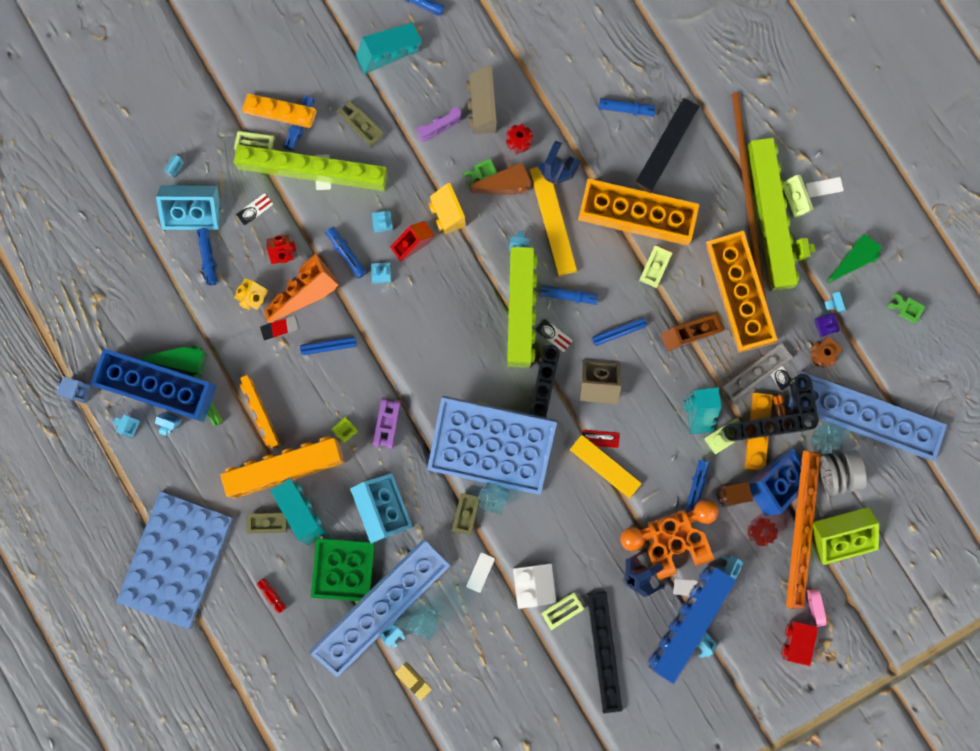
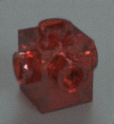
[748,518,778,547]

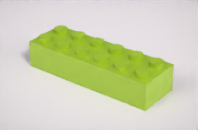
[507,247,537,368]

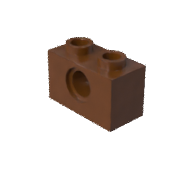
[717,482,753,507]

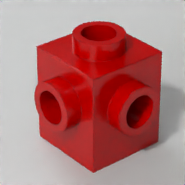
[506,123,534,155]
[266,234,296,265]

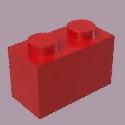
[781,620,818,667]

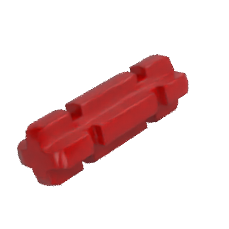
[256,578,286,614]

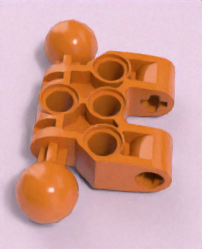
[620,499,719,580]

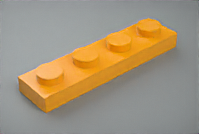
[242,94,317,128]
[240,375,281,449]
[744,392,773,471]

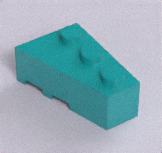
[356,22,422,74]
[683,387,721,435]
[270,478,327,545]

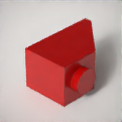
[390,221,435,262]

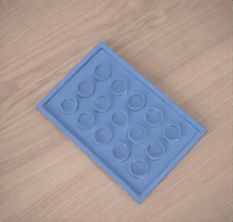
[427,395,557,495]
[116,491,233,629]

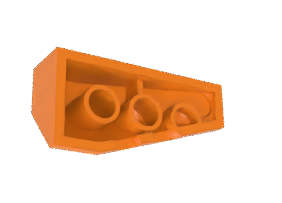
[264,253,338,323]

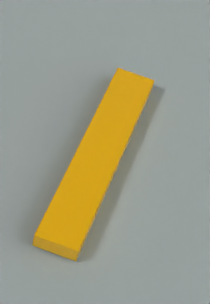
[529,167,577,277]

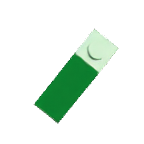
[826,234,882,284]
[141,345,207,376]

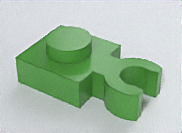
[463,158,497,187]
[887,294,926,324]

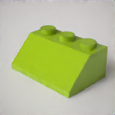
[813,507,879,565]

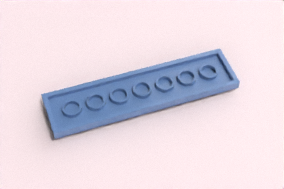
[787,371,947,461]
[309,538,450,677]

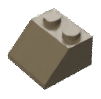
[580,359,621,404]

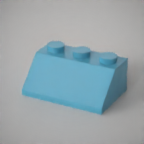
[156,185,220,230]
[350,473,413,543]

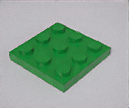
[310,538,375,601]

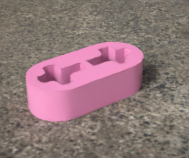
[807,588,826,627]

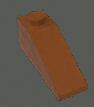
[470,163,531,195]
[661,314,723,352]

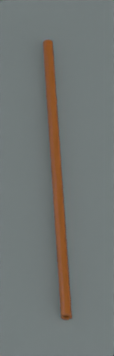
[732,92,767,304]

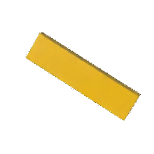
[570,435,642,499]

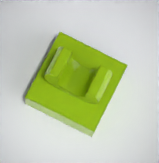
[792,238,816,262]

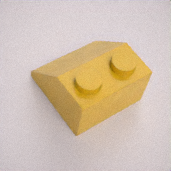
[428,183,466,235]

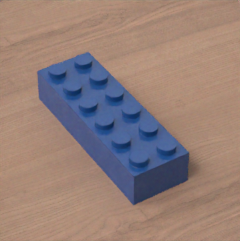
[90,348,217,422]
[648,566,736,684]

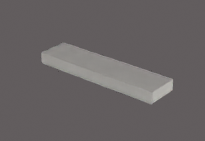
[720,342,793,403]

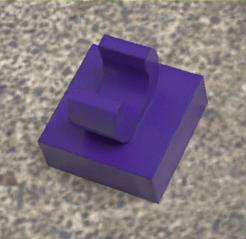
[814,313,840,337]

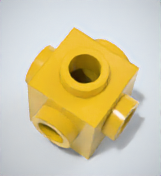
[234,278,268,310]

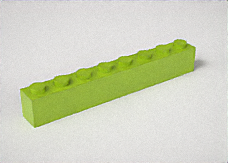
[747,138,799,291]
[234,145,388,192]

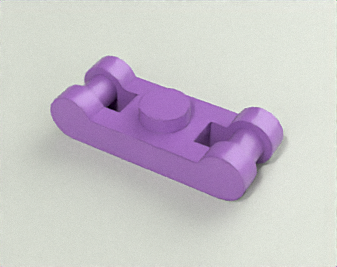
[417,107,461,142]
[373,397,401,449]

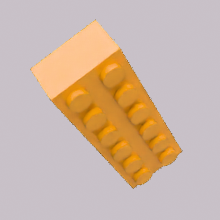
[578,179,699,246]
[706,231,778,354]
[220,436,345,499]

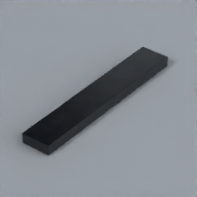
[634,97,700,194]
[587,591,623,714]

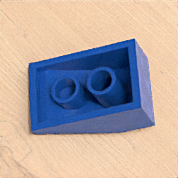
[747,448,802,516]

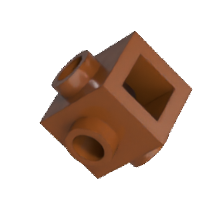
[808,336,843,368]

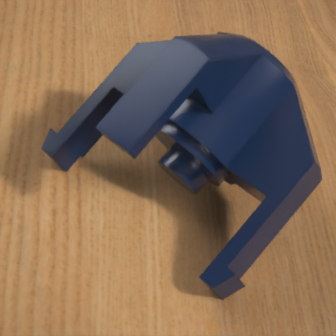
[537,141,580,184]
[622,548,665,597]

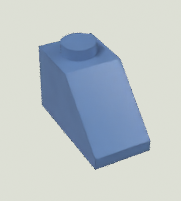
[57,377,91,404]

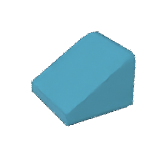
[163,155,184,177]

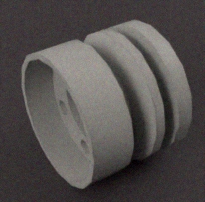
[820,450,867,496]

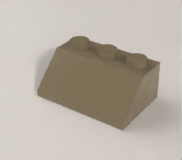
[466,65,496,134]

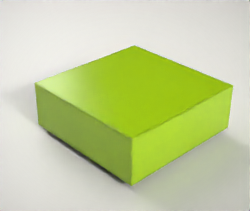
[331,416,358,444]

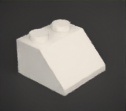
[513,564,556,609]

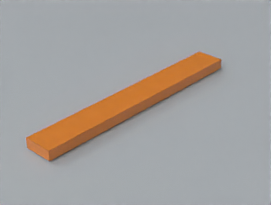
[786,451,821,609]

